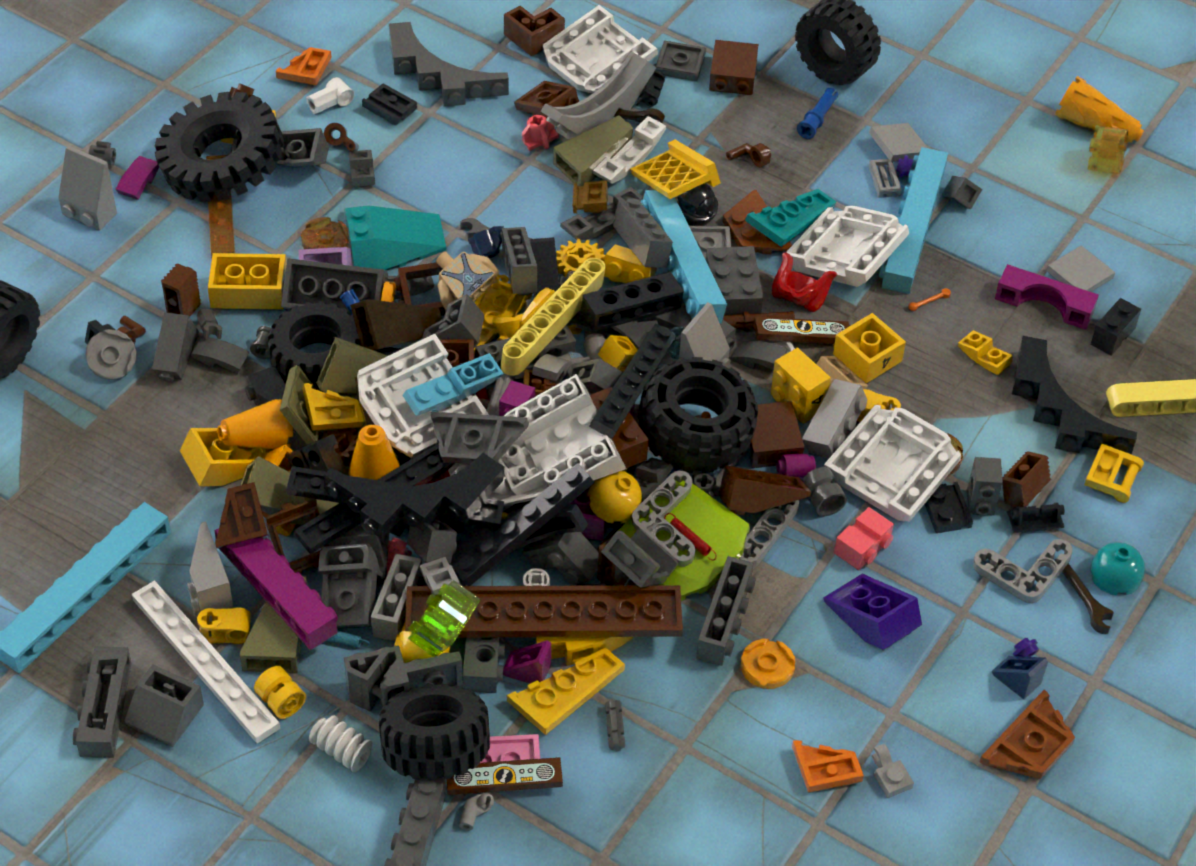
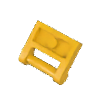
[1084,444,1144,503]

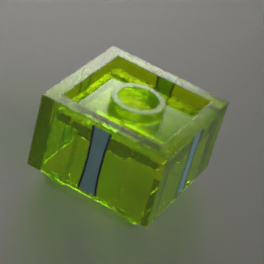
[408,580,481,657]

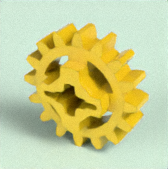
[556,239,605,277]

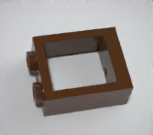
[394,262,446,316]

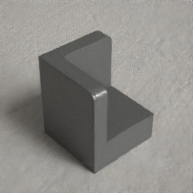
[942,176,983,209]

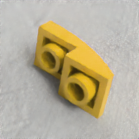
[958,330,1013,375]

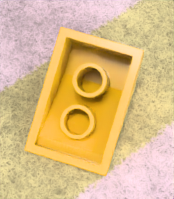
[180,428,270,486]

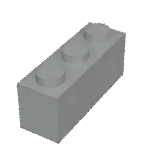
[802,379,868,458]
[371,554,423,641]

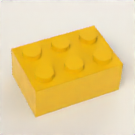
[208,253,287,309]

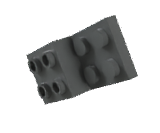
[318,525,390,629]
[344,645,463,711]

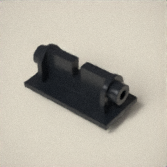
[636,63,665,107]
[1007,502,1065,533]

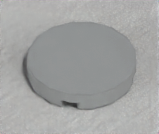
[86,329,137,380]

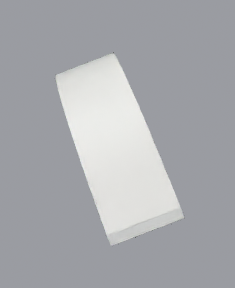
[593,116,666,183]

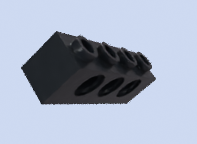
[580,272,684,332]

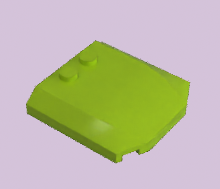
[618,481,750,601]

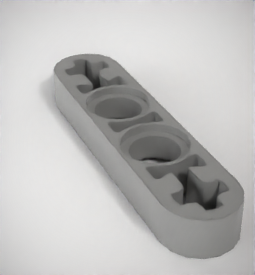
[739,500,799,569]

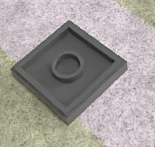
[655,40,706,81]

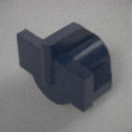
[468,226,504,258]

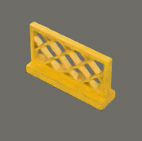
[630,139,721,199]

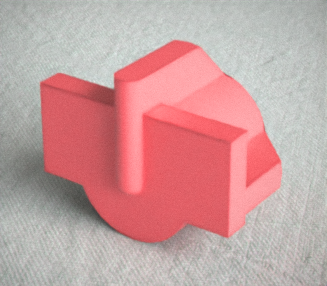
[522,115,559,151]

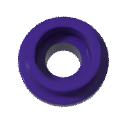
[896,155,913,178]
[1013,638,1039,657]

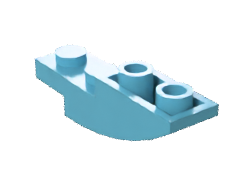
[402,353,504,416]

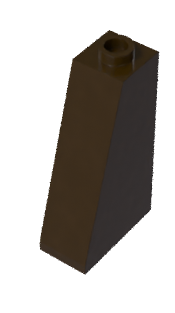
[350,299,442,351]

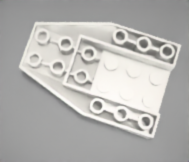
[448,374,626,506]

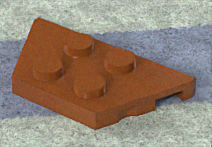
[722,190,792,255]
[980,690,1075,779]

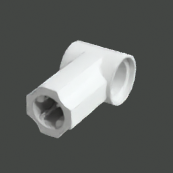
[306,77,354,114]

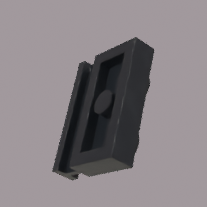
[362,83,417,125]
[924,482,973,533]

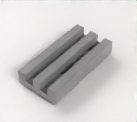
[869,159,902,198]

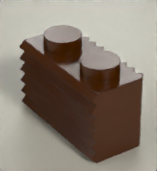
[161,264,202,317]
[1002,451,1051,507]

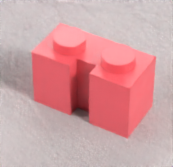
[834,507,894,570]

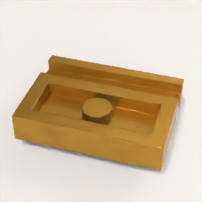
[572,180,608,213]

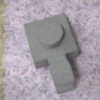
[872,744,914,798]

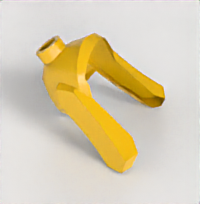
[492,288,555,341]

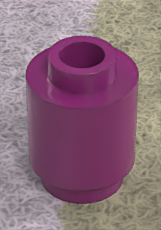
[776,454,816,479]

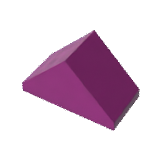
[503,640,551,684]

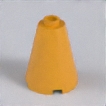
[217,399,293,450]
[348,425,400,480]

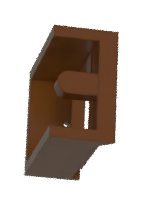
[262,497,329,574]

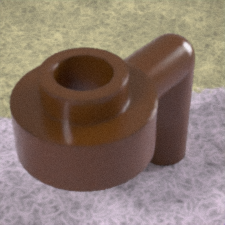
[324,123,359,151]
[726,143,771,168]
[117,315,146,345]

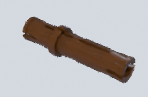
[723,311,795,331]

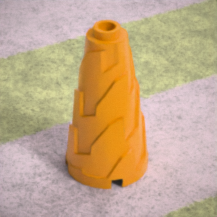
[1055,76,1145,143]

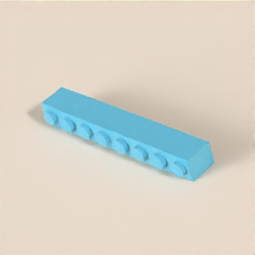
[879,147,948,294]
[640,190,727,324]
[0,502,171,674]

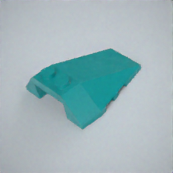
[344,205,446,271]

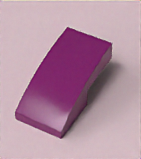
[116,156,159,200]

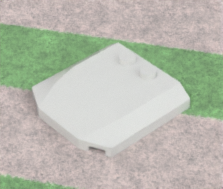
[543,5,658,94]
[787,206,909,287]
[357,334,489,458]
[824,405,961,522]

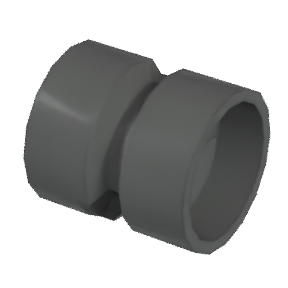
[802,467,847,516]

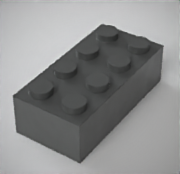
[281,258,388,310]

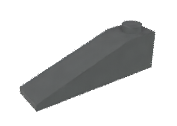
[230,128,329,166]

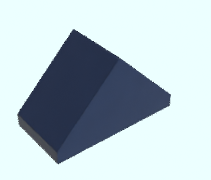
[991,656,1048,699]

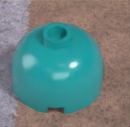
[1090,542,1145,595]

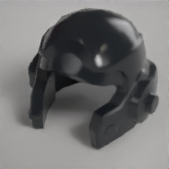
[677,183,718,226]

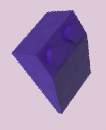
[823,573,922,650]

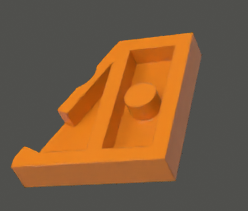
[275,47,332,85]
[792,740,864,793]

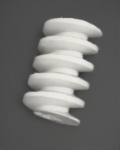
[309,715,373,773]

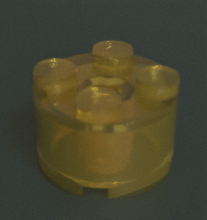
[1088,125,1128,174]

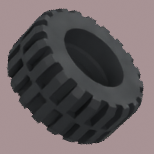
[795,0,881,85]
[0,280,40,379]
[268,301,361,392]
[378,684,490,780]

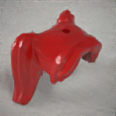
[772,252,838,312]

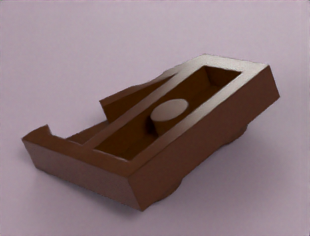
[215,482,268,549]

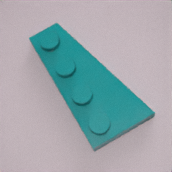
[745,189,837,247]

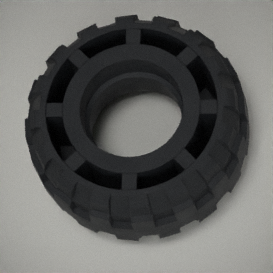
[638,357,758,473]

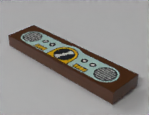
[753,317,850,344]
[447,757,563,795]

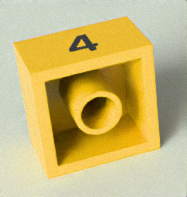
[833,313,906,383]
[770,347,831,424]

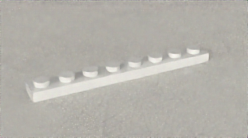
[132,580,280,744]

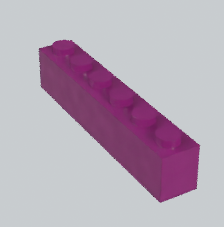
[214,528,338,650]

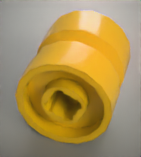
[254,666,306,719]

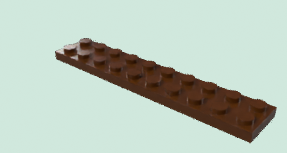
[405,585,683,638]

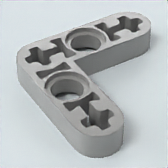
[632,471,695,567]
[973,539,1072,603]

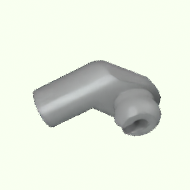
[459,793,494,831]

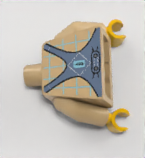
[436,251,509,310]

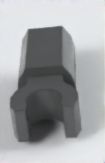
[197,309,222,339]

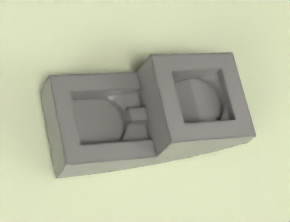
[532,354,572,381]
[420,557,460,595]

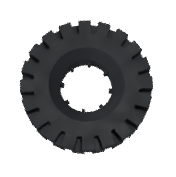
[155,92,284,202]

